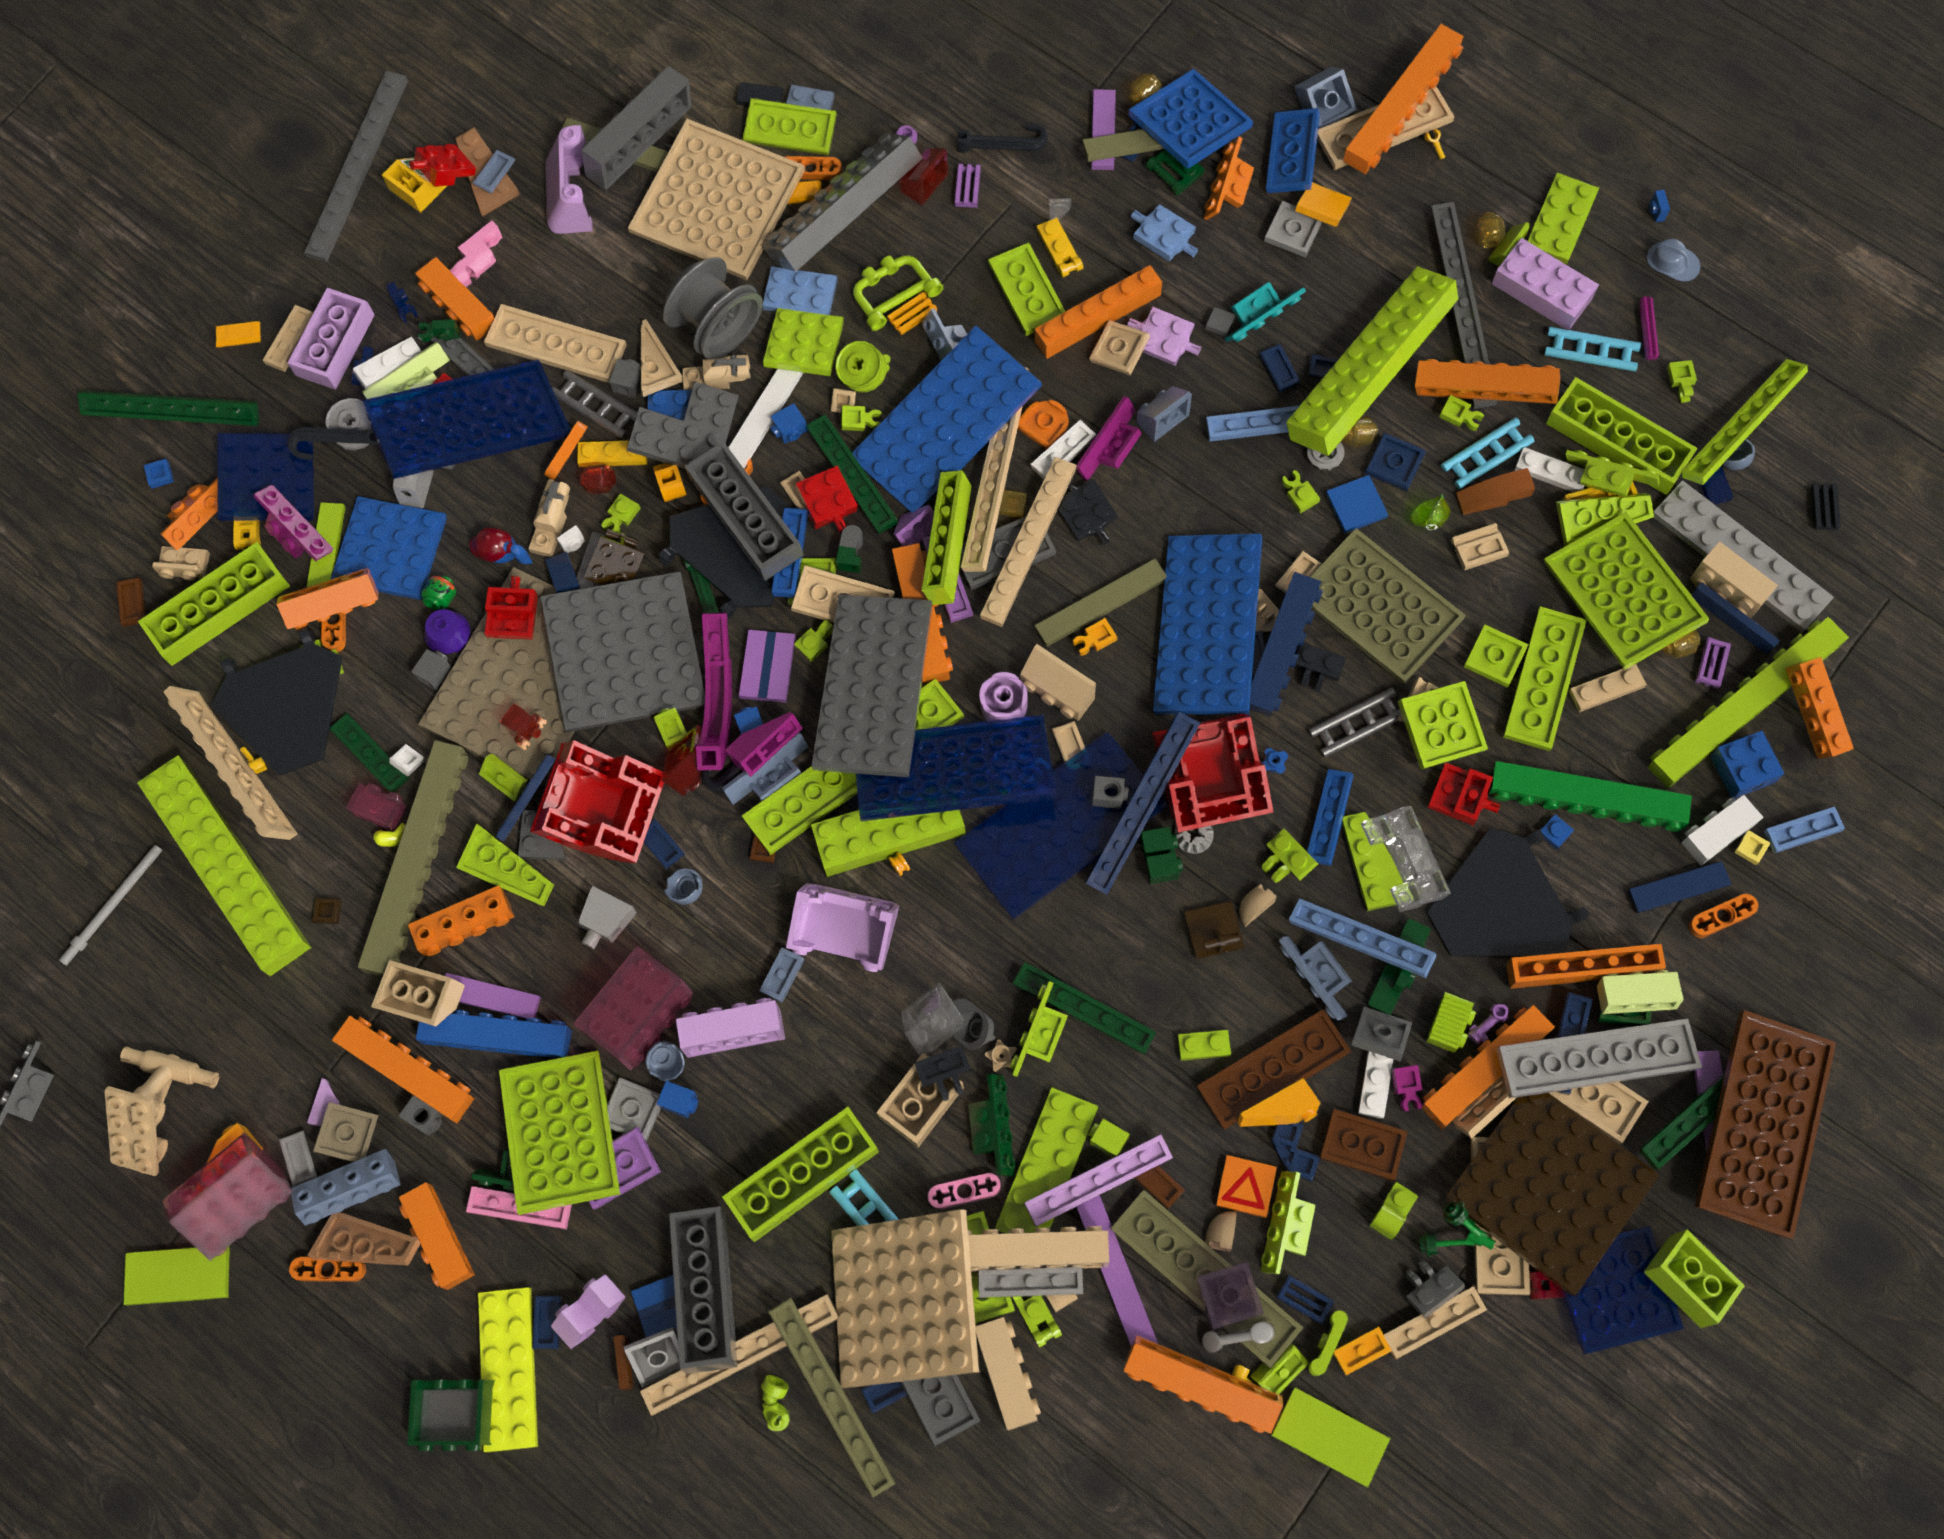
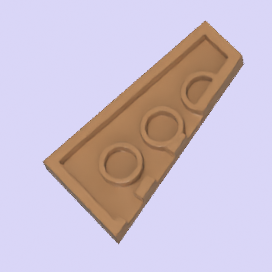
[456,128,520,216]
[308,1212,421,1266]

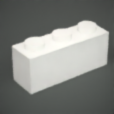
[1682,795,1763,866]

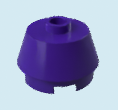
[424,609,470,654]

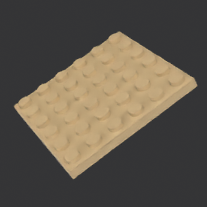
[628,119,805,280]
[831,1210,979,1388]

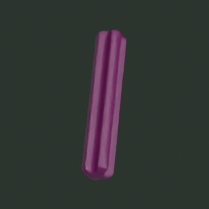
[1639,296,1659,360]

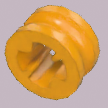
[888,852,910,876]

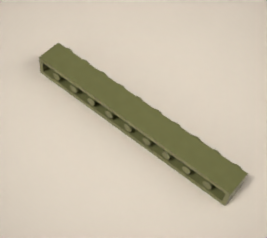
[358,741,468,977]

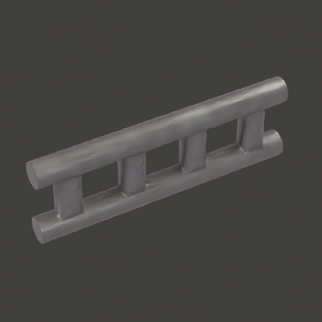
[549,370,638,439]
[1308,687,1401,758]

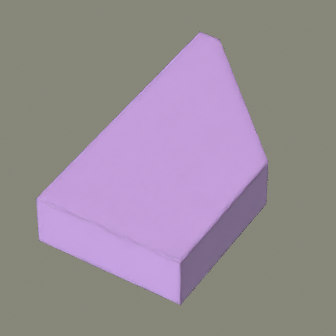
[307,1078,340,1127]

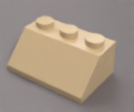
[1020,644,1096,721]
[371,960,465,1026]

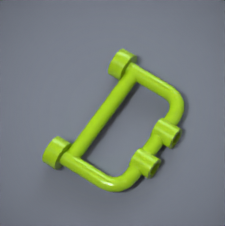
[853,256,943,331]

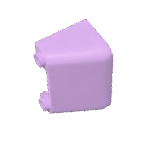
[546,125,593,234]
[786,883,899,972]

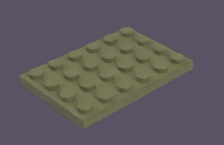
[1310,528,1466,685]

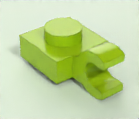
[1667,360,1697,403]
[794,620,833,662]

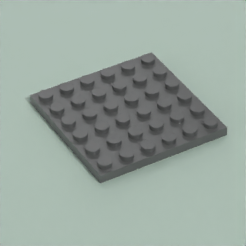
[541,572,705,733]

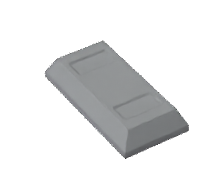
[279,1131,317,1187]

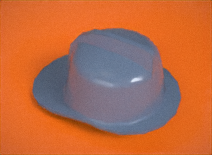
[1647,239,1701,281]

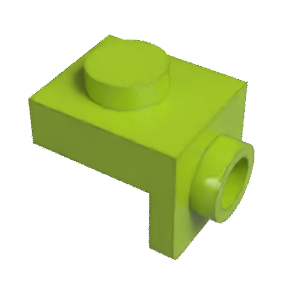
[653,708,689,749]

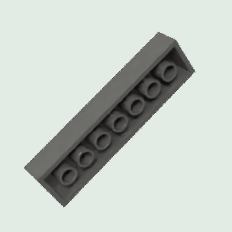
[762,133,923,272]

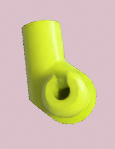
[373,823,406,847]

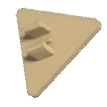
[1255,589,1279,633]

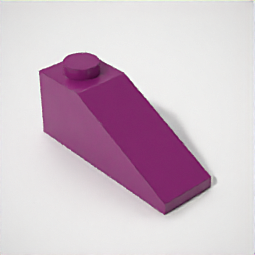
[724,712,803,777]

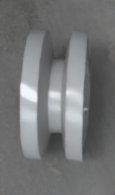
[325,398,378,450]

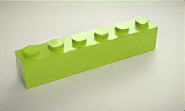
[922,470,972,605]

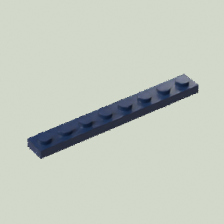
[1085,712,1200,895]

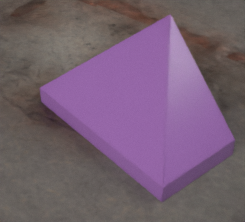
[894,505,934,547]

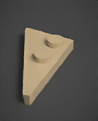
[641,320,682,397]

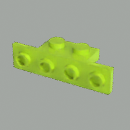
[1566,450,1660,497]
[1010,981,1068,1077]
[1261,1172,1315,1274]

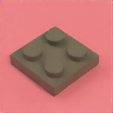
[313,1102,378,1162]

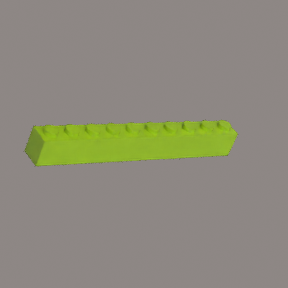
[1647,617,1849,789]

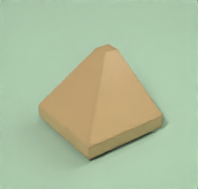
[831,388,856,413]

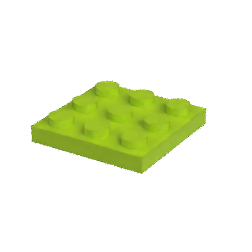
[763,308,844,376]
[1398,681,1488,770]

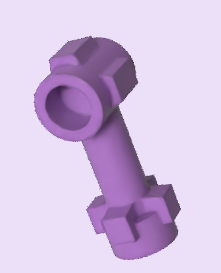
[1468,1004,1508,1045]

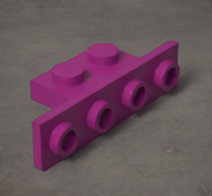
[1076,397,1142,481]
[253,485,333,562]

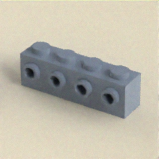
[290,1149,400,1225]

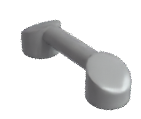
[1202,1321,1274,1352]

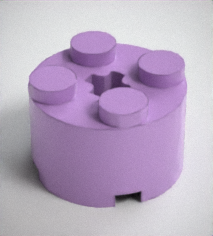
[979,672,1028,727]

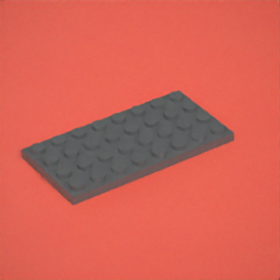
[812,595,933,777]

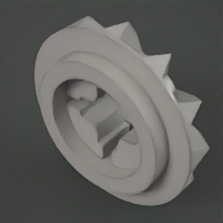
[1307,442,1344,471]
[1175,826,1214,854]

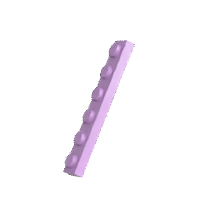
[1024,1135,1173,1227]

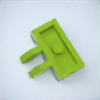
[1262,829,1318,883]

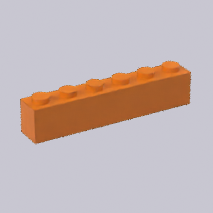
[1035,265,1162,359]
[1415,359,1561,404]
[892,543,953,685]
[1506,944,1666,989]
[1421,1005,1555,1130]
[332,1016,475,1123]
[1124,1335,1283,1434]

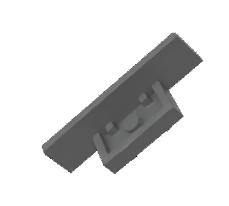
[0,1041,54,1127]

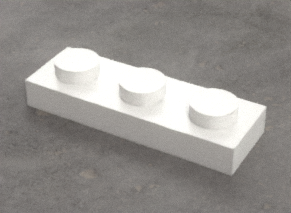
[353,337,422,389]
[1031,420,1096,479]
[1514,447,1585,493]
[1358,1051,1393,1119]

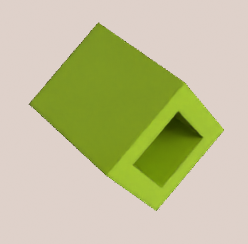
[1088,1119,1130,1158]

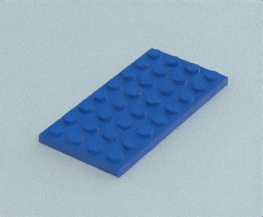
[852,326,1042,513]
[1153,534,1263,714]

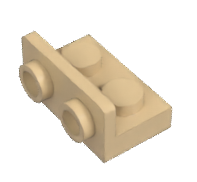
[152,546,210,580]

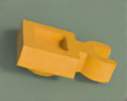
[1073,618,1117,656]

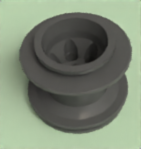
[663,257,763,359]

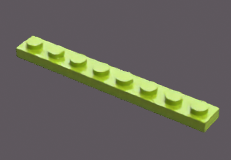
[1682,359,1808,485]

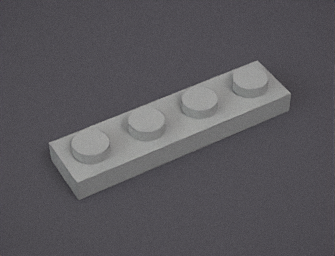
[978,1267,1083,1298]

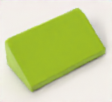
[1489,222,1529,267]
[1250,1343,1309,1395]

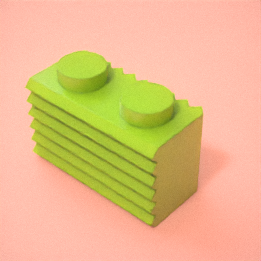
[1426,992,1476,1053]

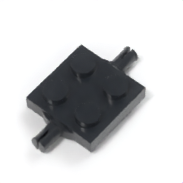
[1057,479,1118,545]

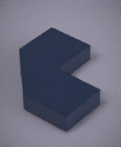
[1271,1122,1320,1182]

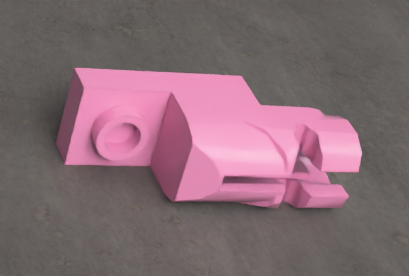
[449,221,502,288]

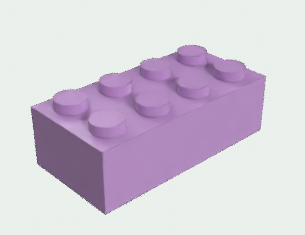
[1492,238,1599,330]
[288,288,375,390]
[676,998,785,1058]

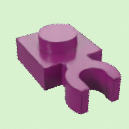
[1391,1065,1422,1111]

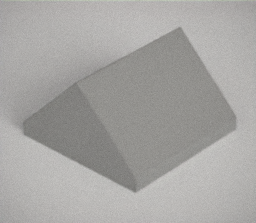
[624,1327,680,1387]

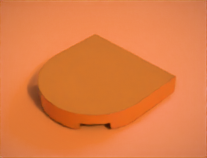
[1017,400,1069,450]

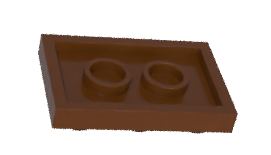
[1320,1109,1408,1182]

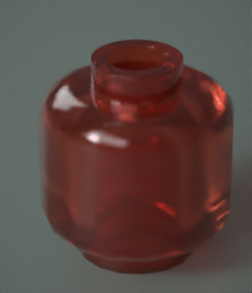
[580,463,616,494]

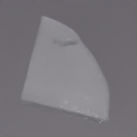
[1049,198,1071,220]

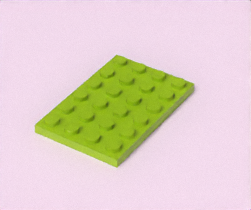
[1544,512,1709,670]
[499,1051,621,1215]

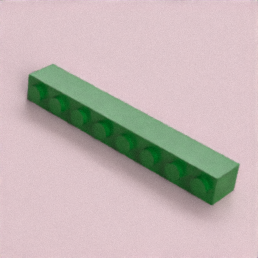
[1488,761,1692,832]

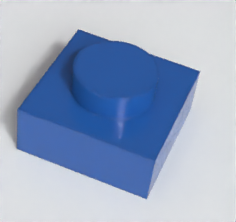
[1649,190,1670,222]
[144,459,174,489]
[1541,814,1574,850]

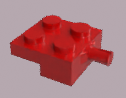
[409,144,476,187]
[795,466,858,533]
[484,576,538,640]
[1428,762,1501,826]

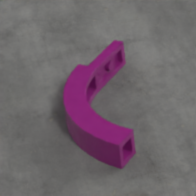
[696,612,732,770]

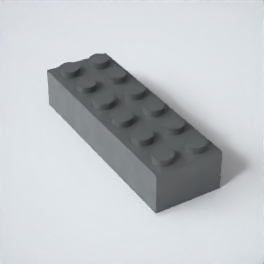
[581,66,691,191]
[685,441,804,581]
[669,1206,738,1374]

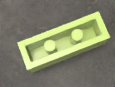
[1596,970,1684,1014]

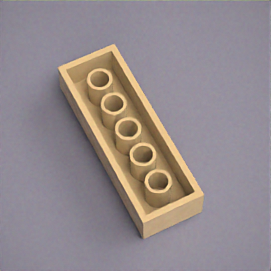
[968,1226,1109,1272]

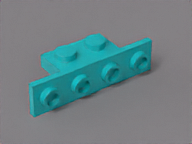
[1224,282,1306,342]

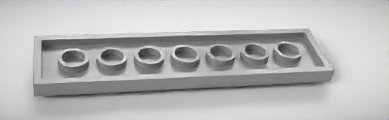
[1653,480,1834,633]
[1496,1019,1702,1098]

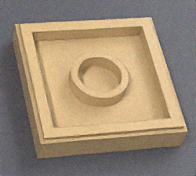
[1089,320,1150,375]

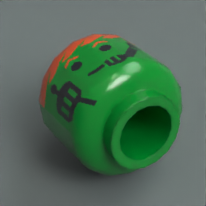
[421,576,456,611]

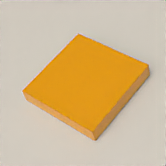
[1295,183,1352,227]

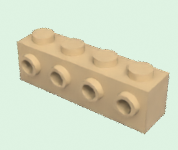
[975,1317,1041,1431]

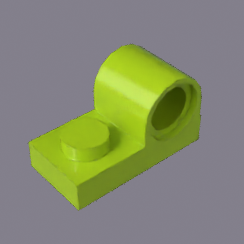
[1369,1182,1418,1240]

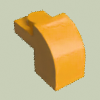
[653,463,687,502]

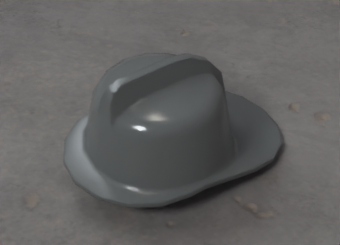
[945,999,996,1050]

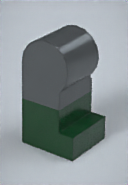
[836,525,863,574]

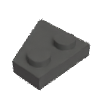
[518,810,566,860]

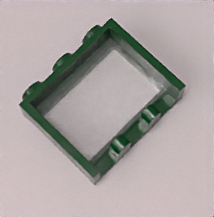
[407,1379,495,1451]

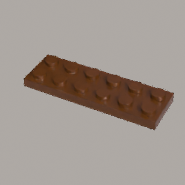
[1196,1009,1351,1131]

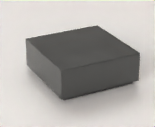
[1206,307,1235,337]

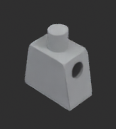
[393,458,434,509]
[579,886,637,949]

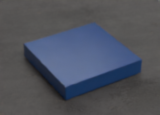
[1326,475,1388,533]

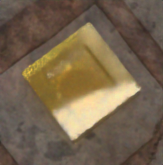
[1000,490,1027,518]

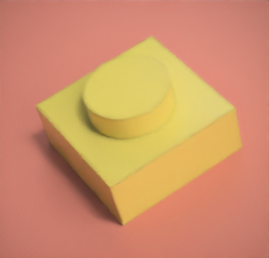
[1734,830,1770,865]

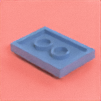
[763,266,837,315]

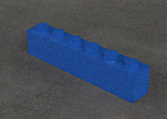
[416,1010,572,1059]

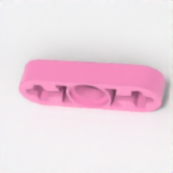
[928,1173,1001,1209]

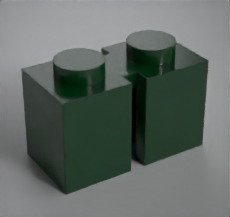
[1140,827,1183,884]

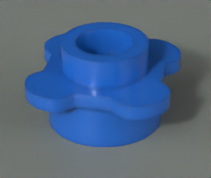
[1263,748,1288,774]

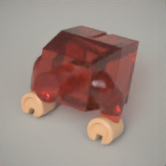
[499,703,547,750]

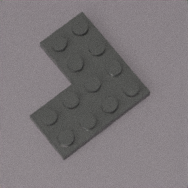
[627,382,739,469]

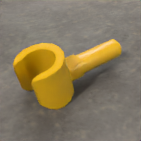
[1424,129,1445,160]
[240,747,267,774]
[1232,1365,1256,1385]

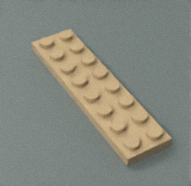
[164,686,297,840]

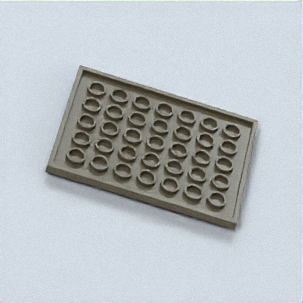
[419,567,575,787]

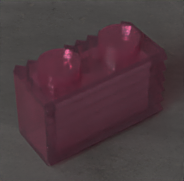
[346,783,407,832]

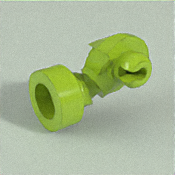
[761,1375,790,1431]

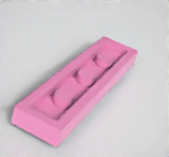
[466,1187,572,1230]

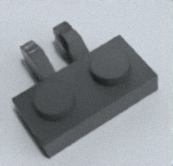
[1405,1260,1465,1319]

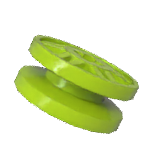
[836,341,887,392]

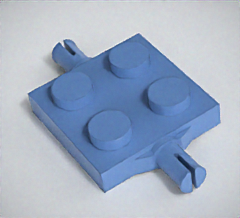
[1131,204,1198,262]

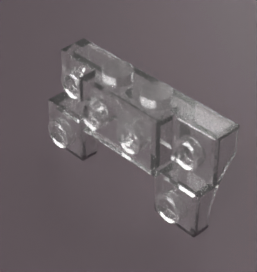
[1361,806,1451,912]

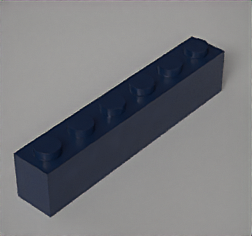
[1250,572,1323,717]

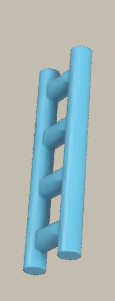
[1544,327,1641,372]
[1441,417,1534,489]
[829,1169,899,1226]

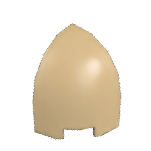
[1239,884,1276,927]
[1205,1211,1237,1252]

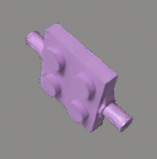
[1127,307,1201,366]

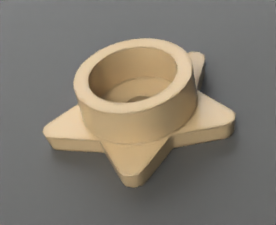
[985,1040,1017,1072]

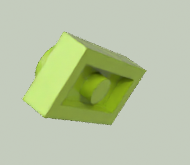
[479,753,528,801]
[1178,1030,1231,1061]

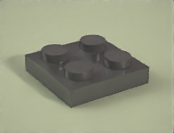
[1352,1007,1412,1062]

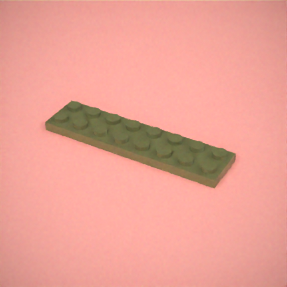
[1111,1190,1303,1368]

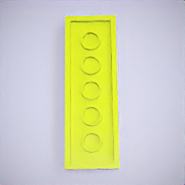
[478,1288,538,1452]

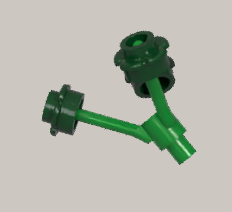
[1420,1201,1496,1257]

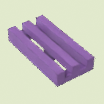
[955,164,981,208]
[1695,637,1731,689]

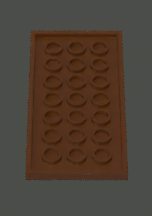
[1694,1010,1836,1239]

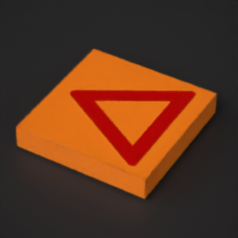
[1216,1155,1277,1218]

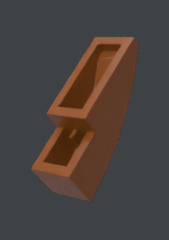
[1456,468,1535,515]

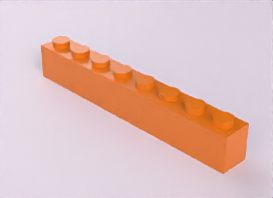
[1343,24,1464,175]

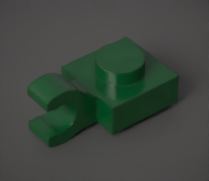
[418,320,460,342]

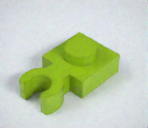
[1439,395,1484,431]
[841,405,881,431]
[1282,470,1320,513]
[601,494,641,533]

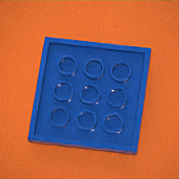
[1128,69,1253,169]
[331,497,447,600]

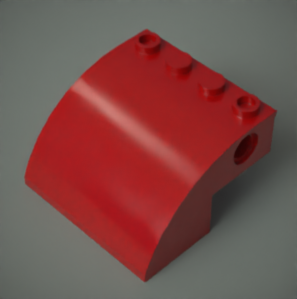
[1152,714,1274,832]
[530,740,667,863]

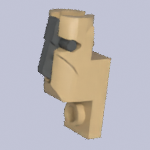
[683,355,751,390]
[529,479,570,557]

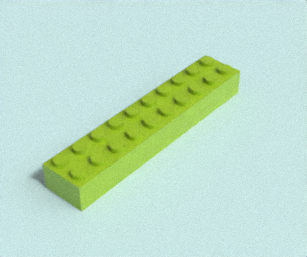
[1286,266,1458,456]
[137,755,312,976]

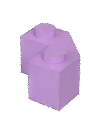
[551,1275,625,1349]

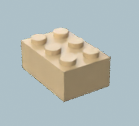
[1689,541,1778,618]
[877,1053,964,1148]

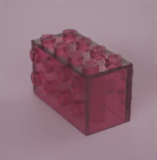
[574,946,693,1071]
[162,1132,292,1261]

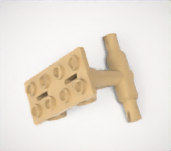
[105,1046,219,1176]

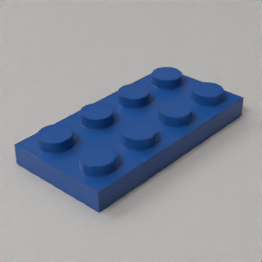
[1266,108,1320,193]

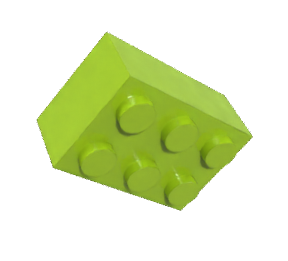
[1644,1230,1745,1328]

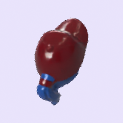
[469,527,532,564]

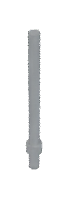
[59,845,163,966]

